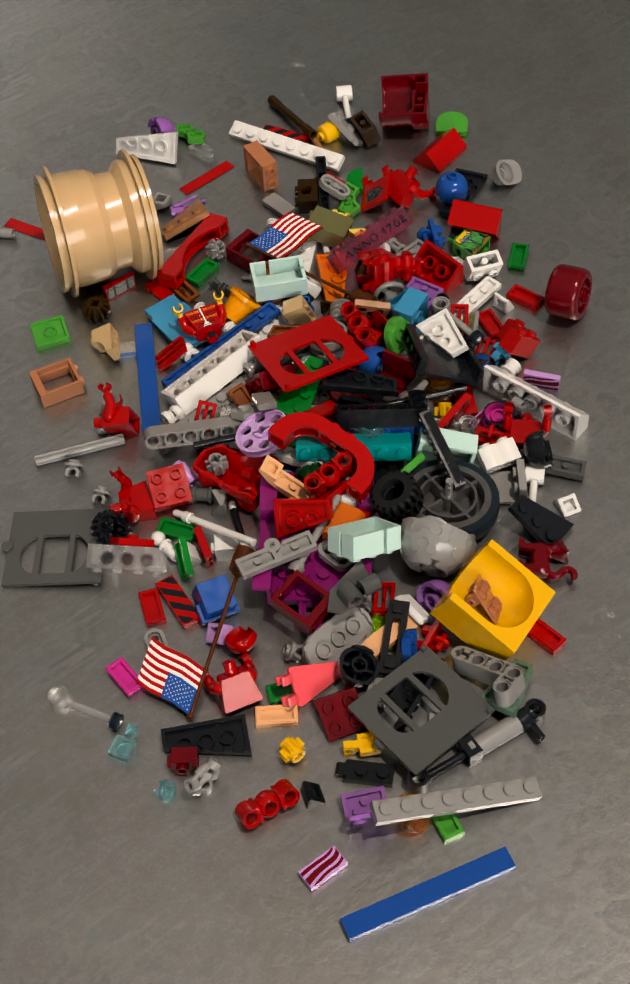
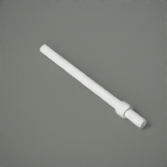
[173,509,257,547]

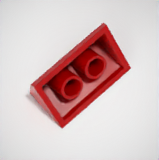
[413,128,467,174]
[447,199,503,239]
[415,239,464,294]

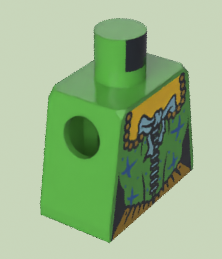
[447,229,491,260]

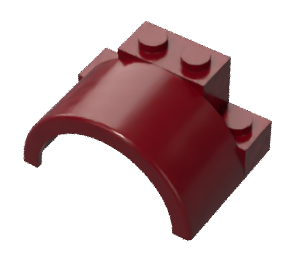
[379,73,430,129]

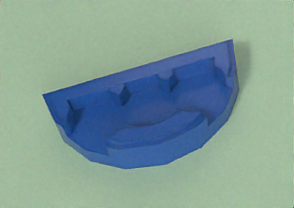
[401,628,418,662]

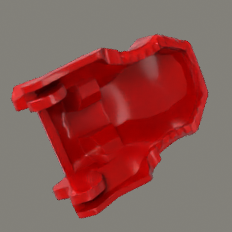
[192,444,281,513]

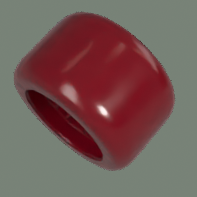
[544,264,592,321]

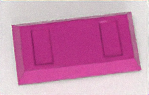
[105,657,142,697]

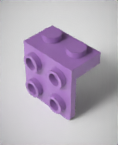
[340,785,387,825]

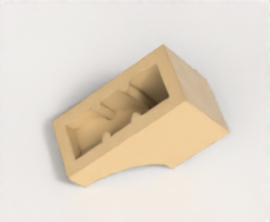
[281,295,317,325]
[90,323,120,361]

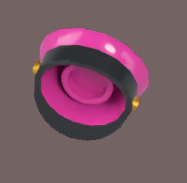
[481,400,516,432]

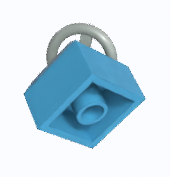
[373,281,428,333]

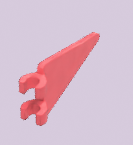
[275,661,339,707]

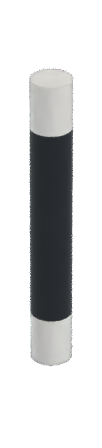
[228,501,249,547]

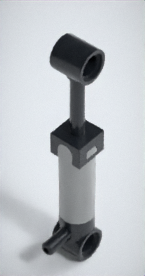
[408,698,546,795]

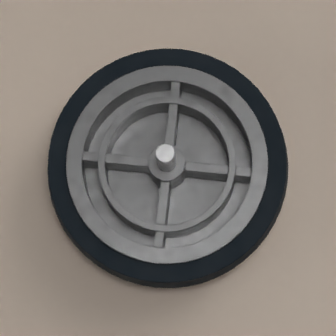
[396,459,500,541]

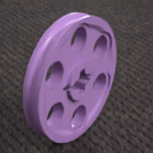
[235,409,286,458]

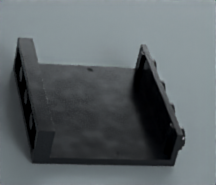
[401,323,484,386]

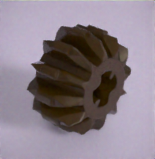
[81,294,111,323]

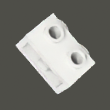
[462,249,503,282]

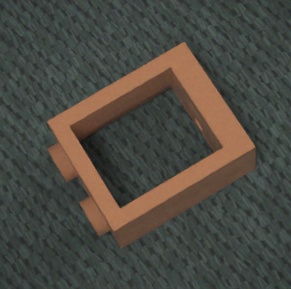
[243,140,278,192]
[29,358,85,408]

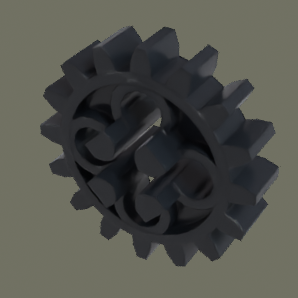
[90,510,133,550]

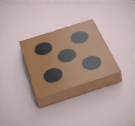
[354,299,391,320]

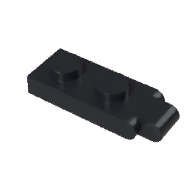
[335,759,395,788]

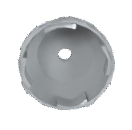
[400,515,477,578]

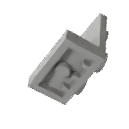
[488,459,527,504]

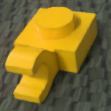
[342,732,382,757]

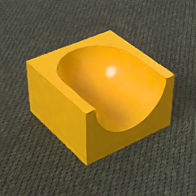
[430,539,556,660]

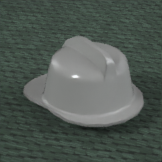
[488,159,522,186]

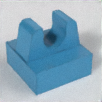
[490,341,512,366]

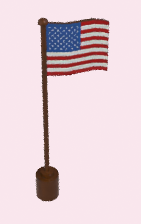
[244,212,377,303]
[137,545,255,720]

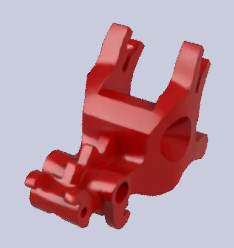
[357,248,425,294]

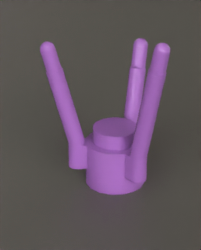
[170,195,206,220]

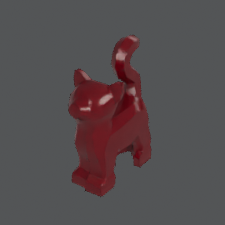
[518,538,578,581]

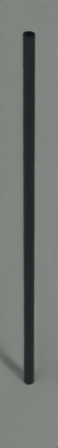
[193,385,467,449]

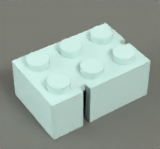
[249,255,308,303]
[414,427,479,465]
[328,516,401,562]

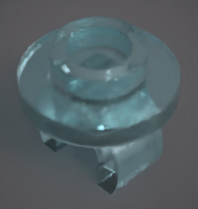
[153,779,177,802]

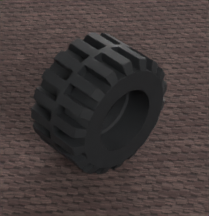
[369,470,424,524]

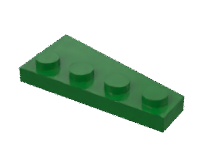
[276,356,323,416]

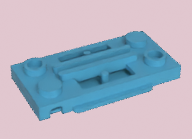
[145,294,208,348]

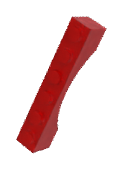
[157,213,229,290]

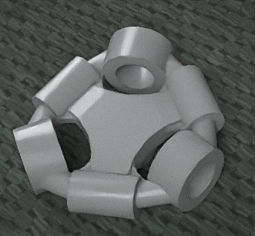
[183,756,222,796]

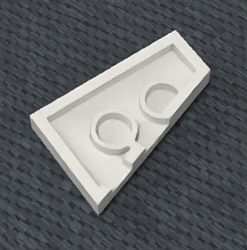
[415,308,469,358]

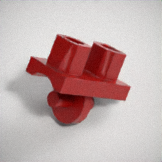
[474,424,510,445]
[417,620,450,654]

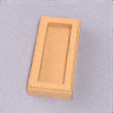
[255,704,299,729]

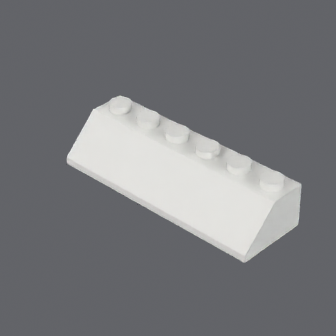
[160,329,262,416]
[483,365,589,441]

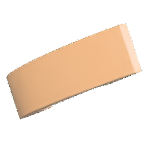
[258,455,325,498]
[361,615,424,660]

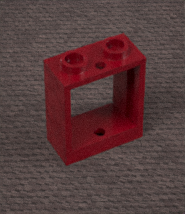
[225,229,272,273]
[245,363,299,396]
[271,570,330,635]

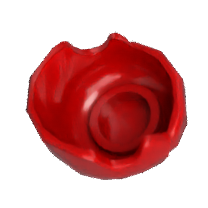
[224,626,257,654]

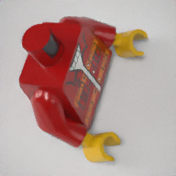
[172,290,227,344]

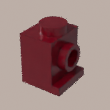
[167,747,199,775]

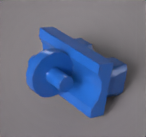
[417,219,446,249]

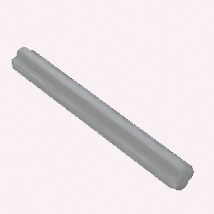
[34,434,125,466]

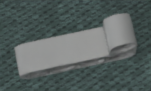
[451,646,526,708]

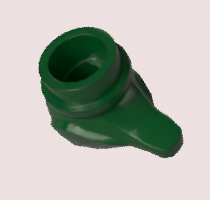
[294,462,321,487]

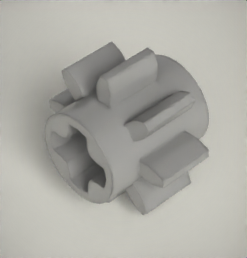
[205,238,226,260]
[205,453,229,476]

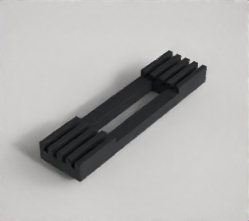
[378,599,410,677]

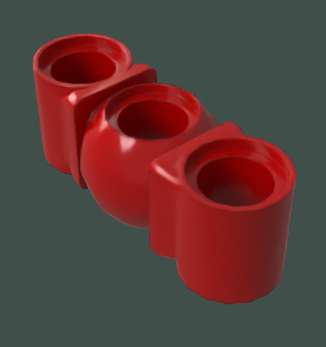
[340,301,377,348]
[304,451,353,498]
[235,779,300,829]

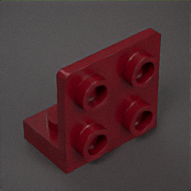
[380,349,416,397]
[312,687,367,741]

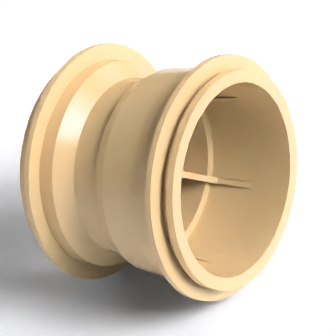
[33,149,164,298]

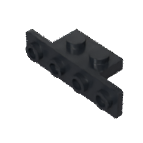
[388,658,445,729]

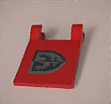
[361,165,394,213]

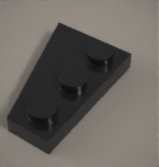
[507,495,574,544]

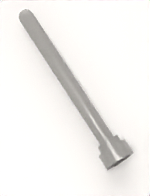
[287,494,342,574]

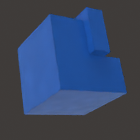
[191,574,240,626]

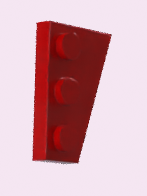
[273,498,334,539]

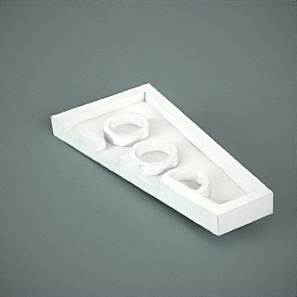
[116,131,178,164]

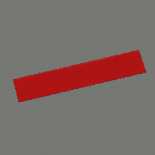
[179,161,234,195]
[4,218,45,240]

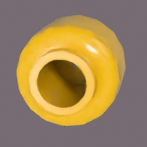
[316,121,340,144]

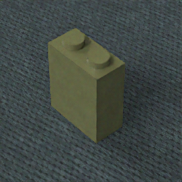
[308,205,354,250]

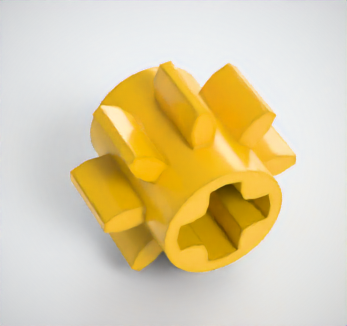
[433,402,452,421]
[279,737,305,763]

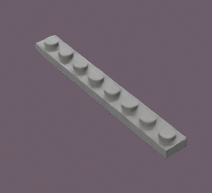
[369,776,542,826]

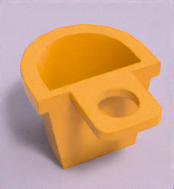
[225,285,263,324]

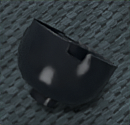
[520,430,553,468]
[337,644,380,688]

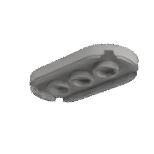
[302,607,373,665]

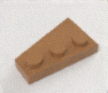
[160,199,210,240]

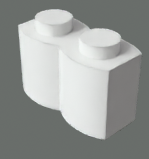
[476,436,522,474]

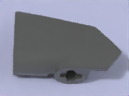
[327,561,382,615]

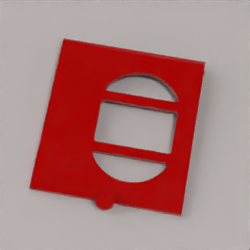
[248,314,369,392]

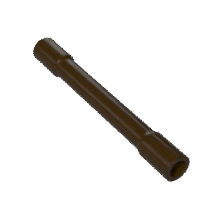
[267,95,317,139]

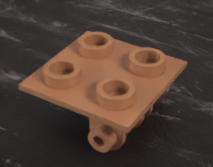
[465,574,502,625]

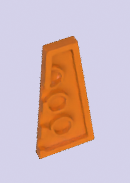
[315,254,349,302]

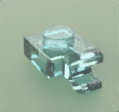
[108,723,139,763]

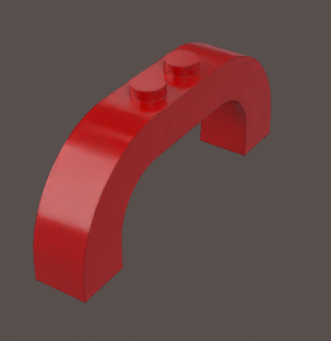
[268,412,375,503]

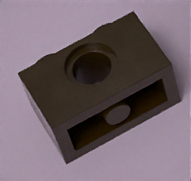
[349,110,381,148]
[295,178,318,214]

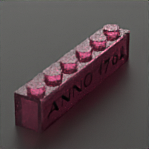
[326,205,413,274]

